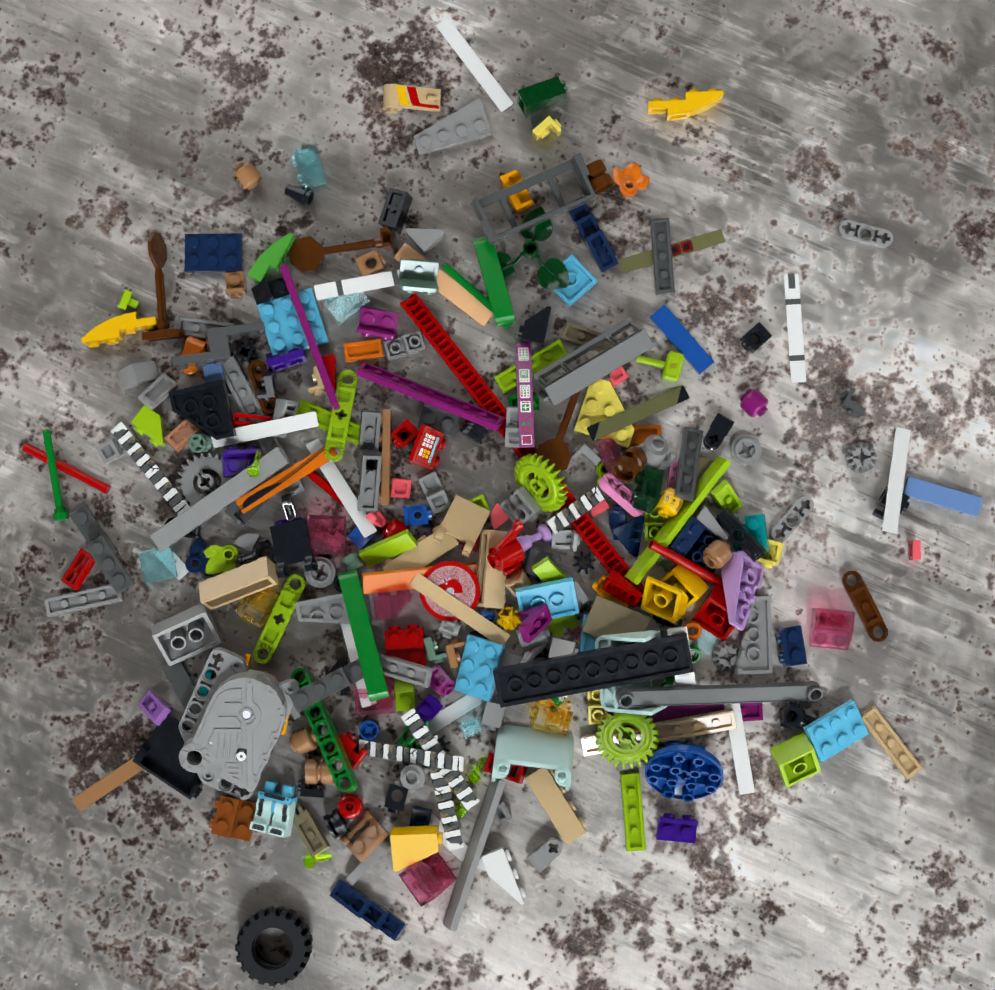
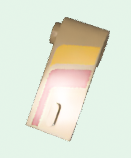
[383,84,441,114]

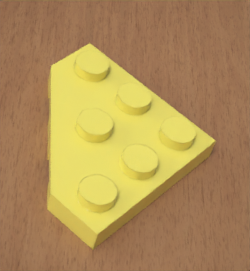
[574,379,635,448]

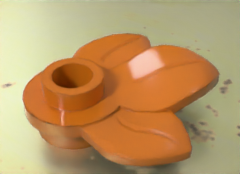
[612,162,650,197]

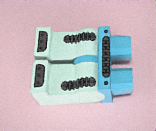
[249,780,298,838]

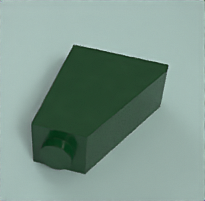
[517,76,568,118]

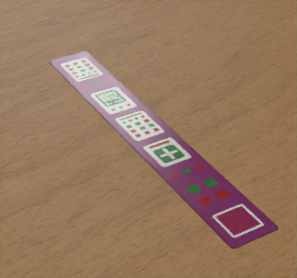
[516,343,535,448]

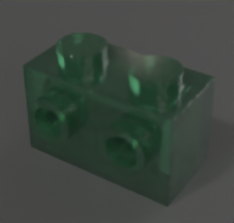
[632,465,664,513]

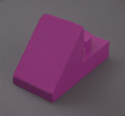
[518,604,552,643]

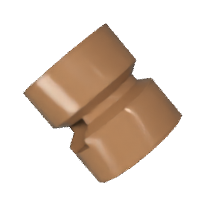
[305,759,334,784]

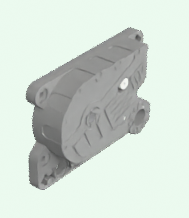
[178,647,300,800]

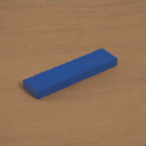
[650,304,714,375]

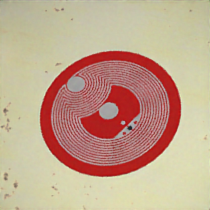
[419,561,480,621]

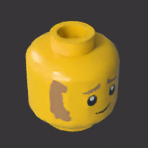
[655,488,683,518]

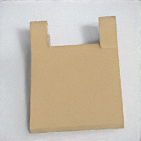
[433,495,491,557]

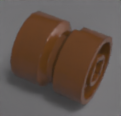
[586,159,614,195]
[613,446,647,482]

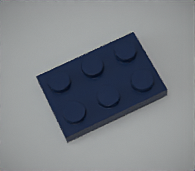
[184,233,243,273]

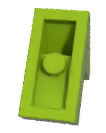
[710,480,743,514]
[394,678,416,712]

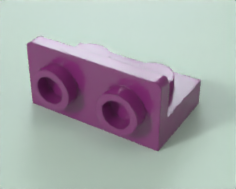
[356,306,400,341]

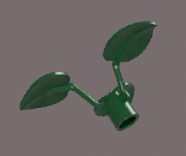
[481,207,569,290]

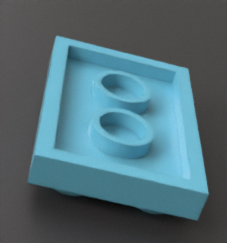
[515,577,579,619]
[454,634,505,702]
[803,699,869,763]

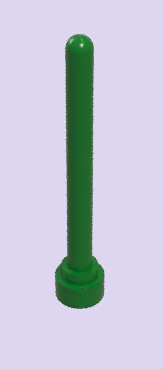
[442,263,516,330]
[43,429,69,521]

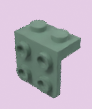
[398,258,439,295]

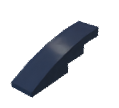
[568,196,619,273]
[329,879,408,941]

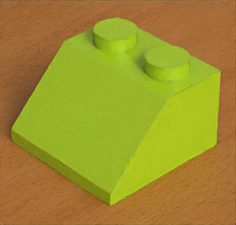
[769,733,821,788]

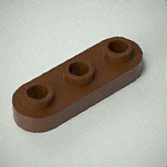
[248,360,278,415]

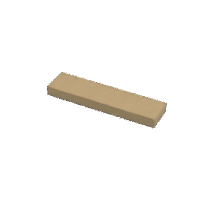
[861,706,922,780]

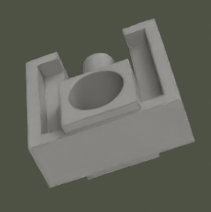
[499,486,542,524]

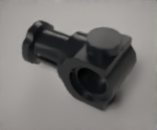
[237,540,277,566]
[779,701,820,730]

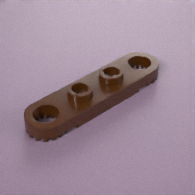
[841,571,888,642]

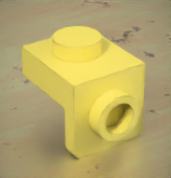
[757,539,785,568]

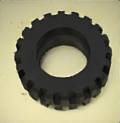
[235,906,313,986]

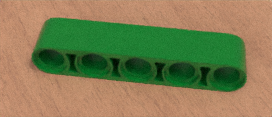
[473,237,515,326]

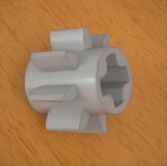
[439,620,462,639]

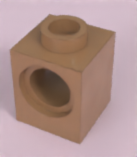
[355,250,386,276]

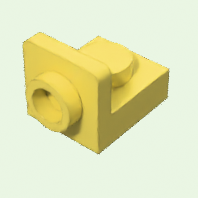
[532,116,562,141]

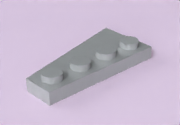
[414,98,491,156]
[295,593,378,625]
[734,596,773,675]

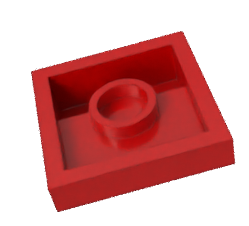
[384,624,426,666]

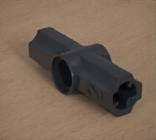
[716,508,767,562]

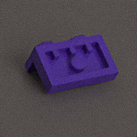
[266,348,308,372]
[221,447,263,478]
[656,813,698,843]

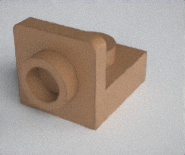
[225,271,247,299]
[446,638,465,668]

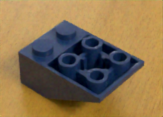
[667,515,732,573]

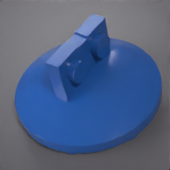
[645,740,723,802]

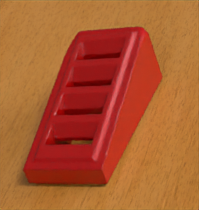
[322,353,336,393]
[601,569,643,608]
[483,752,528,784]

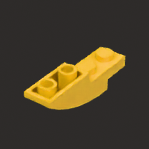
[647,88,724,121]
[81,312,158,348]

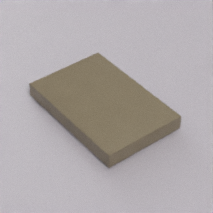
[582,595,651,638]

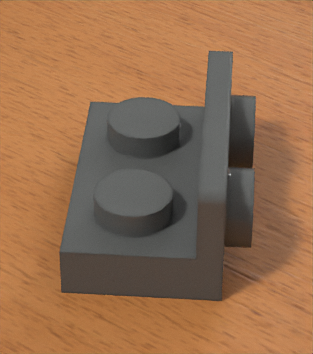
[418,403,461,438]

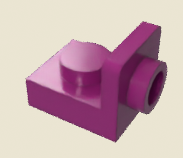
[430,663,456,697]

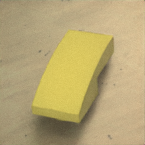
[587,690,608,724]

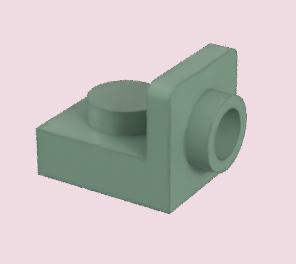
[424,637,448,664]

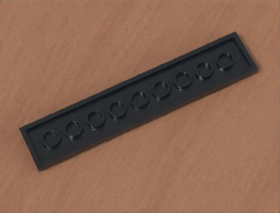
[493,632,694,708]

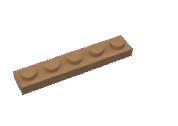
[378,409,392,506]

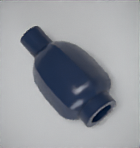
[609,505,627,540]

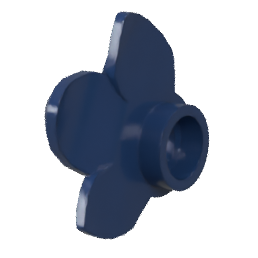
[185,539,212,576]

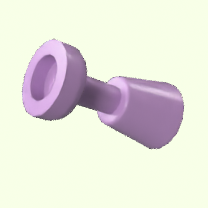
[516,524,552,552]

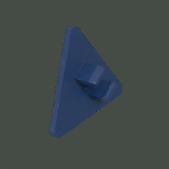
[612,516,644,557]

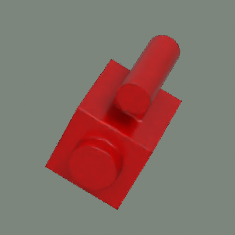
[329,731,369,771]

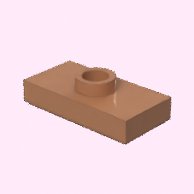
[164,419,203,453]

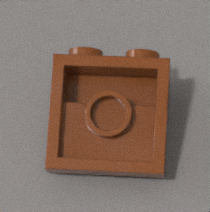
[209,794,256,842]

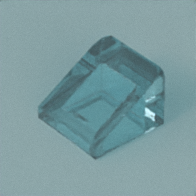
[460,719,483,739]

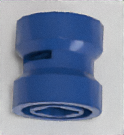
[359,720,380,740]

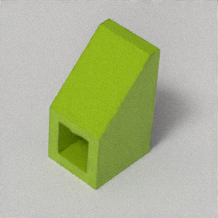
[131,405,167,447]

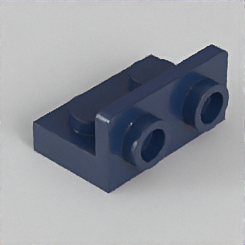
[775,625,807,667]

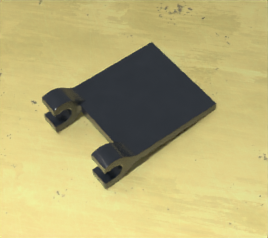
[270,518,318,578]

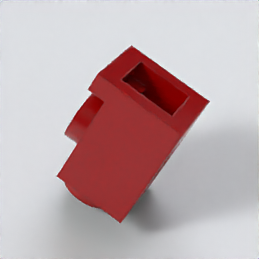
[390,419,419,449]

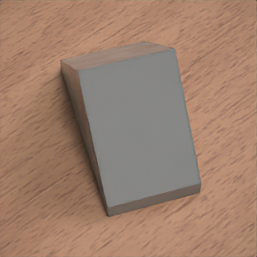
[406,228,445,255]
[118,361,159,390]

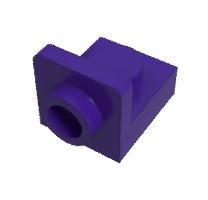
[414,694,443,723]

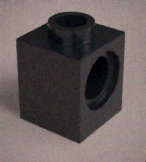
[740,322,772,354]

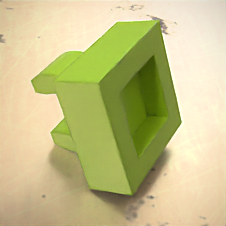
[116,289,139,311]

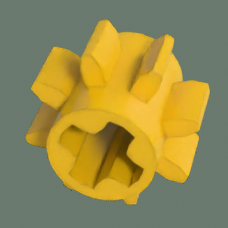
[497,607,521,631]

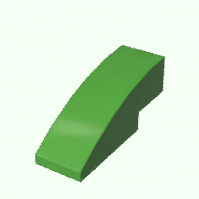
[247,233,296,283]

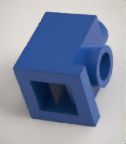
[403,505,432,527]

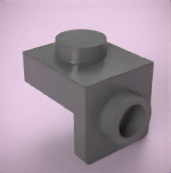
[839,387,866,418]

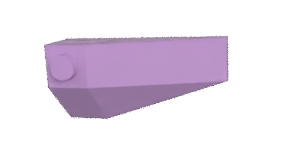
[721,551,764,630]

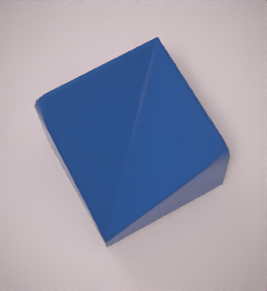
[348,526,375,549]

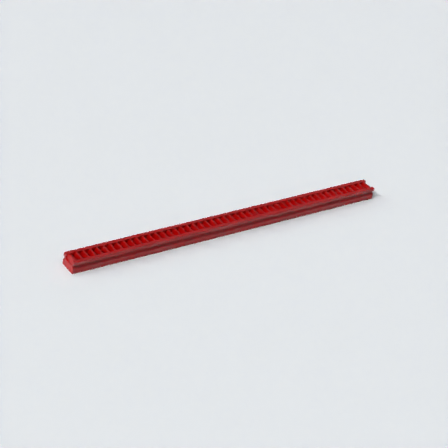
[400,293,645,601]

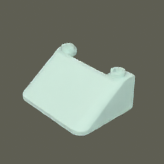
[595,630,667,715]
[491,725,574,791]

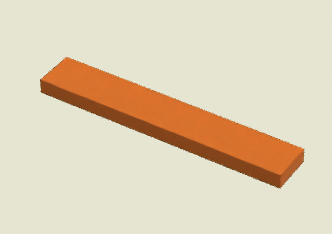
[362,562,477,594]

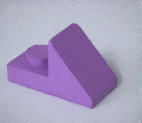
[138,690,173,726]

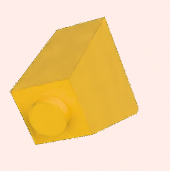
[390,825,443,871]

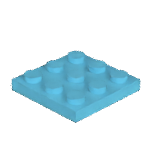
[257,288,329,355]

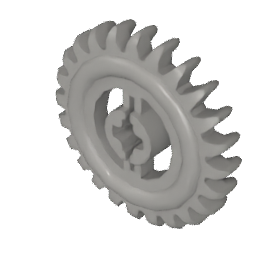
[176,451,233,511]

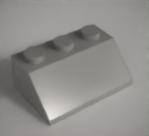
[152,603,222,666]

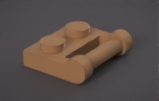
[340,810,389,862]

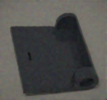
[132,713,203,800]

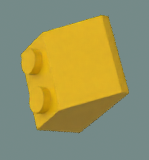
[659,564,709,609]
[641,576,689,624]

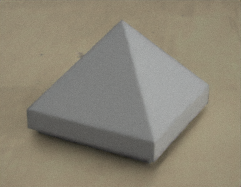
[495,801,512,824]

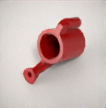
[487,519,524,576]

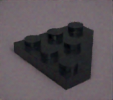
[169,379,237,440]

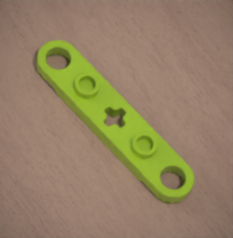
[325,370,358,462]
[253,574,306,664]

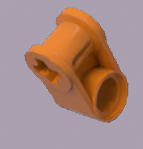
[181,336,207,375]

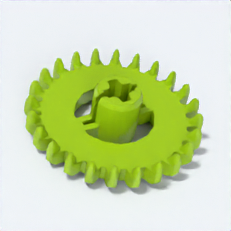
[514,454,568,512]
[595,712,659,769]

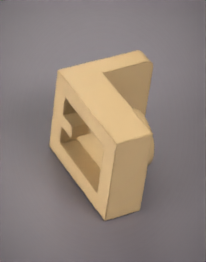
[308,366,325,396]

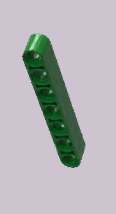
[338,569,389,702]
[291,668,358,793]

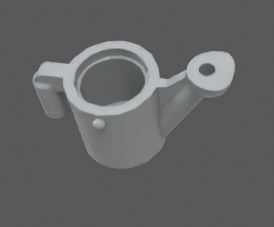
[618,435,677,470]
[515,620,552,663]
[394,763,430,790]

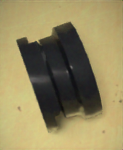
[459,419,489,445]
[323,808,350,840]

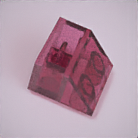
[307,515,347,555]
[373,590,415,620]
[809,608,855,650]
[355,675,396,715]
[399,852,457,907]

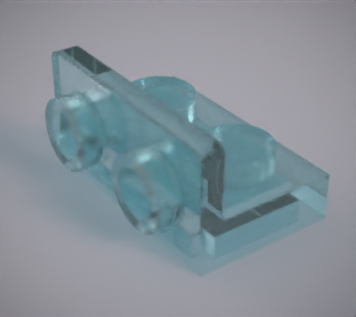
[291,146,327,188]
[323,292,370,324]

